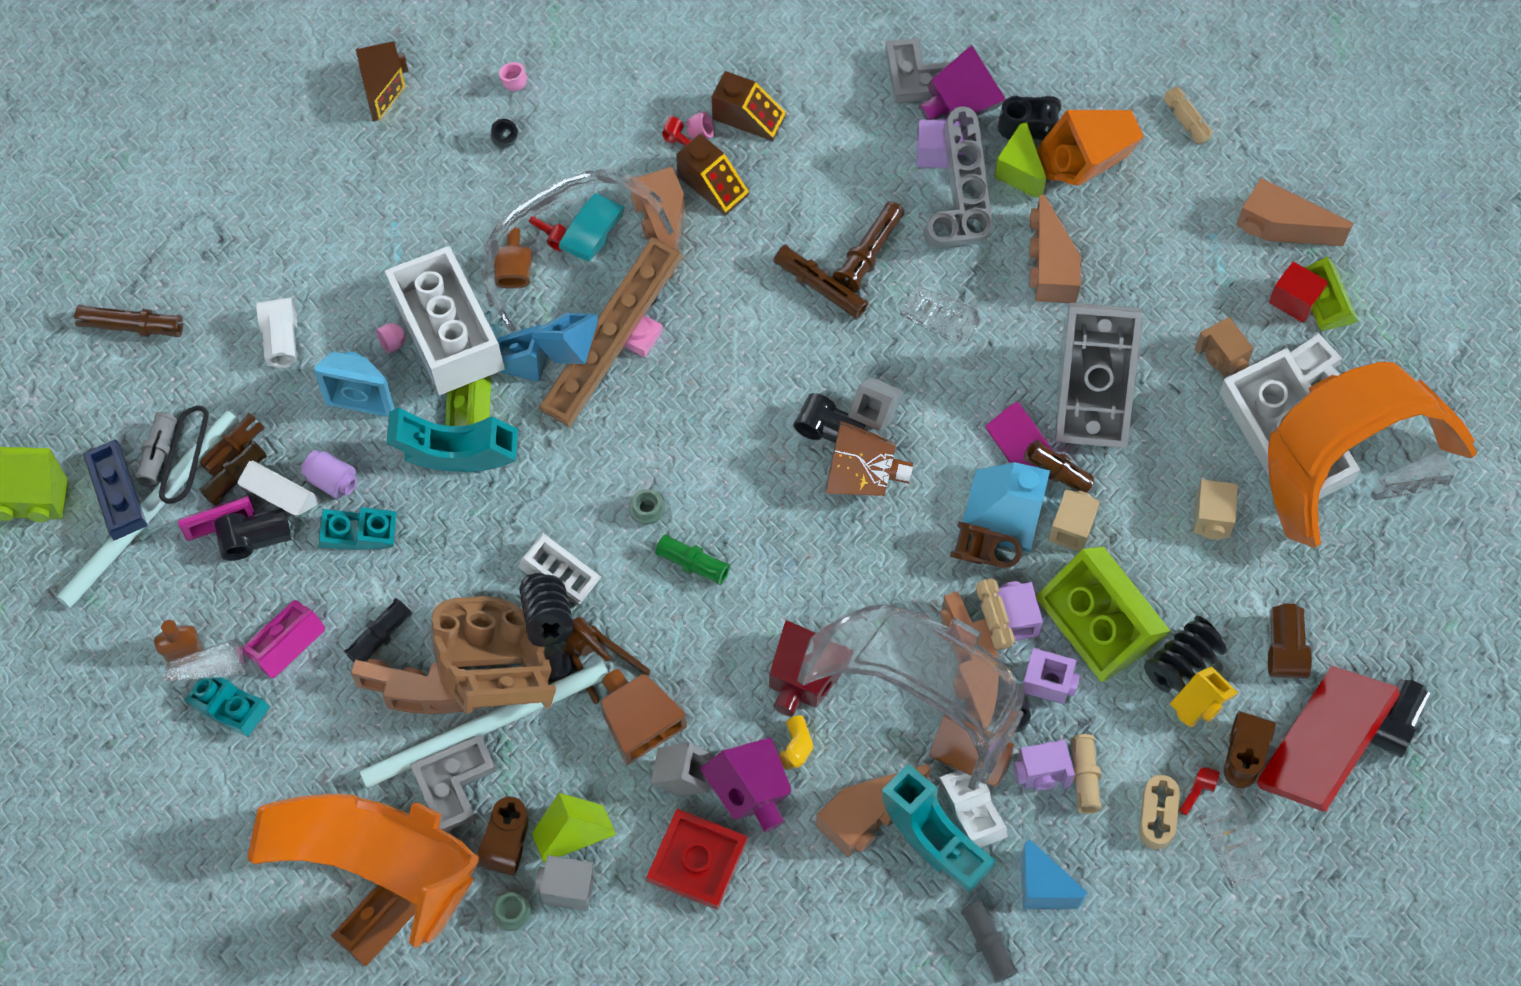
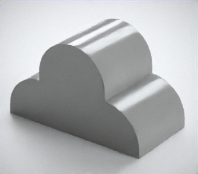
[1055,303,1143,448]

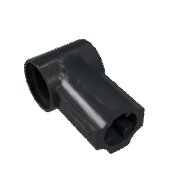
[793,393,870,443]
[214,508,292,561]
[1370,679,1430,758]

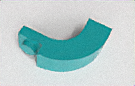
[386,407,518,472]
[882,763,995,893]

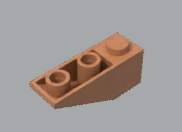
[630,167,684,278]
[1029,195,1081,303]
[816,764,931,858]

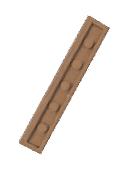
[538,237,683,428]

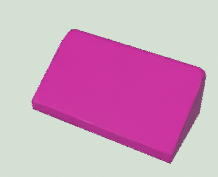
[985,402,1053,468]
[178,495,256,541]
[241,600,325,679]

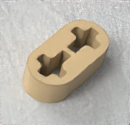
[1139,775,1180,850]

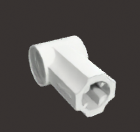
[256,297,297,369]

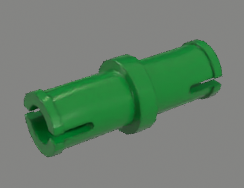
[655,534,730,585]

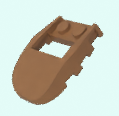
[431,596,556,714]

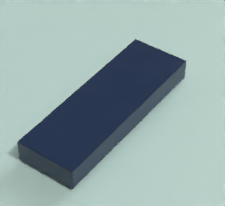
[83,439,148,541]

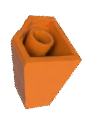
[1036,110,1144,186]

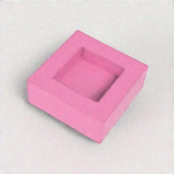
[624,315,663,358]

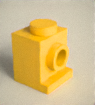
[1170,666,1238,727]

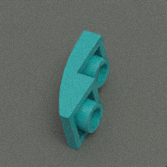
[559,193,625,262]
[318,507,397,550]
[184,671,270,737]

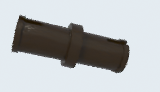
[198,440,268,506]

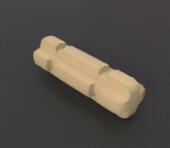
[1164,86,1213,145]
[976,578,1015,650]

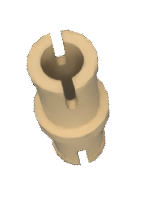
[1070,734,1102,814]

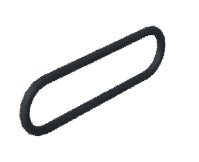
[159,406,209,504]

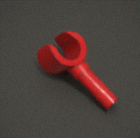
[662,116,691,146]
[529,216,566,252]
[1178,767,1220,816]

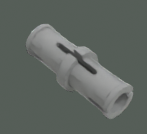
[134,412,177,486]

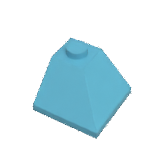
[314,351,395,417]
[963,462,1050,552]

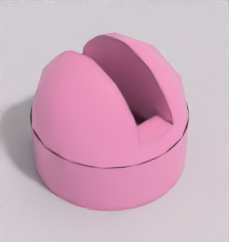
[499,62,527,92]
[686,112,714,139]
[376,323,406,354]

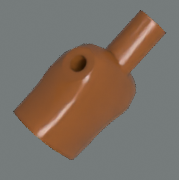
[493,227,532,288]
[154,620,203,664]

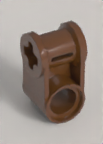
[949,521,1022,568]
[1223,710,1276,789]
[476,796,529,876]

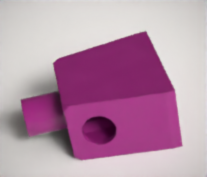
[919,45,1006,123]
[700,737,791,833]

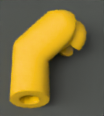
[779,715,813,770]

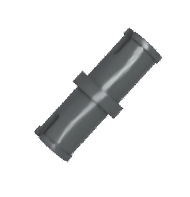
[961,900,1019,983]

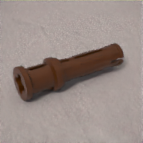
[832,201,905,293]

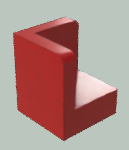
[1268,261,1328,323]

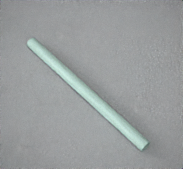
[56,411,240,609]
[360,661,608,788]

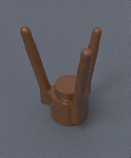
[563,617,650,704]

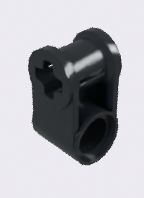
[997,96,1062,140]

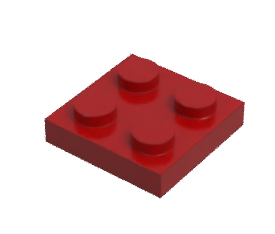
[646,809,748,910]

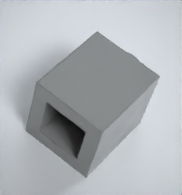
[848,377,903,431]
[650,742,715,797]
[535,855,596,911]

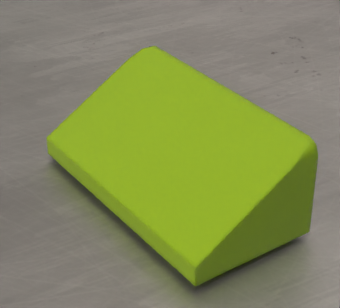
[1304,256,1359,331]
[445,376,491,426]

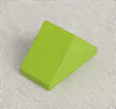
[994,123,1046,198]
[532,793,616,863]

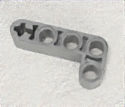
[923,107,992,248]

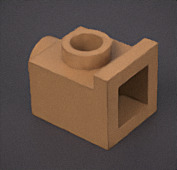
[1195,317,1254,378]

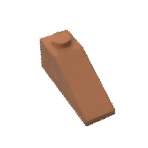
[1236,178,1354,246]

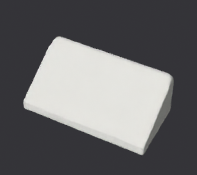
[238,460,321,515]

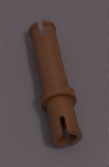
[773,244,869,320]
[74,305,184,338]

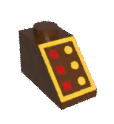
[355,41,409,122]
[711,71,786,141]
[676,134,749,216]

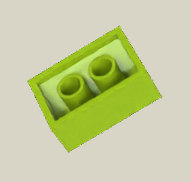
[0,447,69,522]
[1036,546,1171,682]

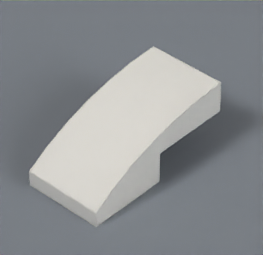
[940,770,1008,848]

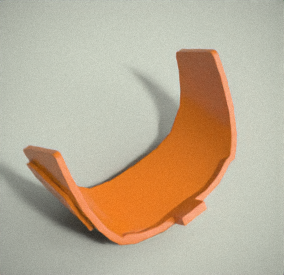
[1268,362,1477,548]
[247,794,479,948]

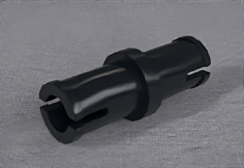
[343,598,413,662]

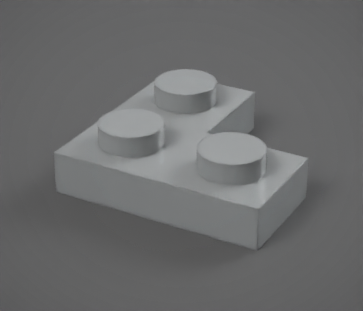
[885,38,951,103]
[410,734,497,833]

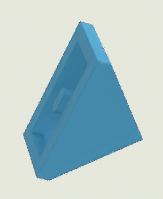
[532,313,598,364]
[497,324,548,382]
[1021,839,1087,909]

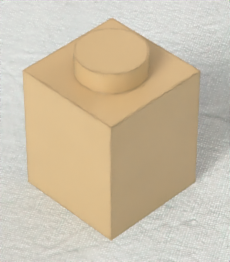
[1193,479,1238,540]
[1048,489,1100,552]

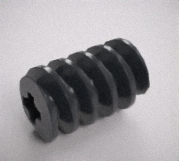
[519,573,574,647]
[1144,615,1227,693]

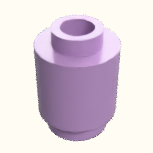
[301,450,357,499]

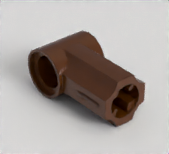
[1267,603,1312,679]

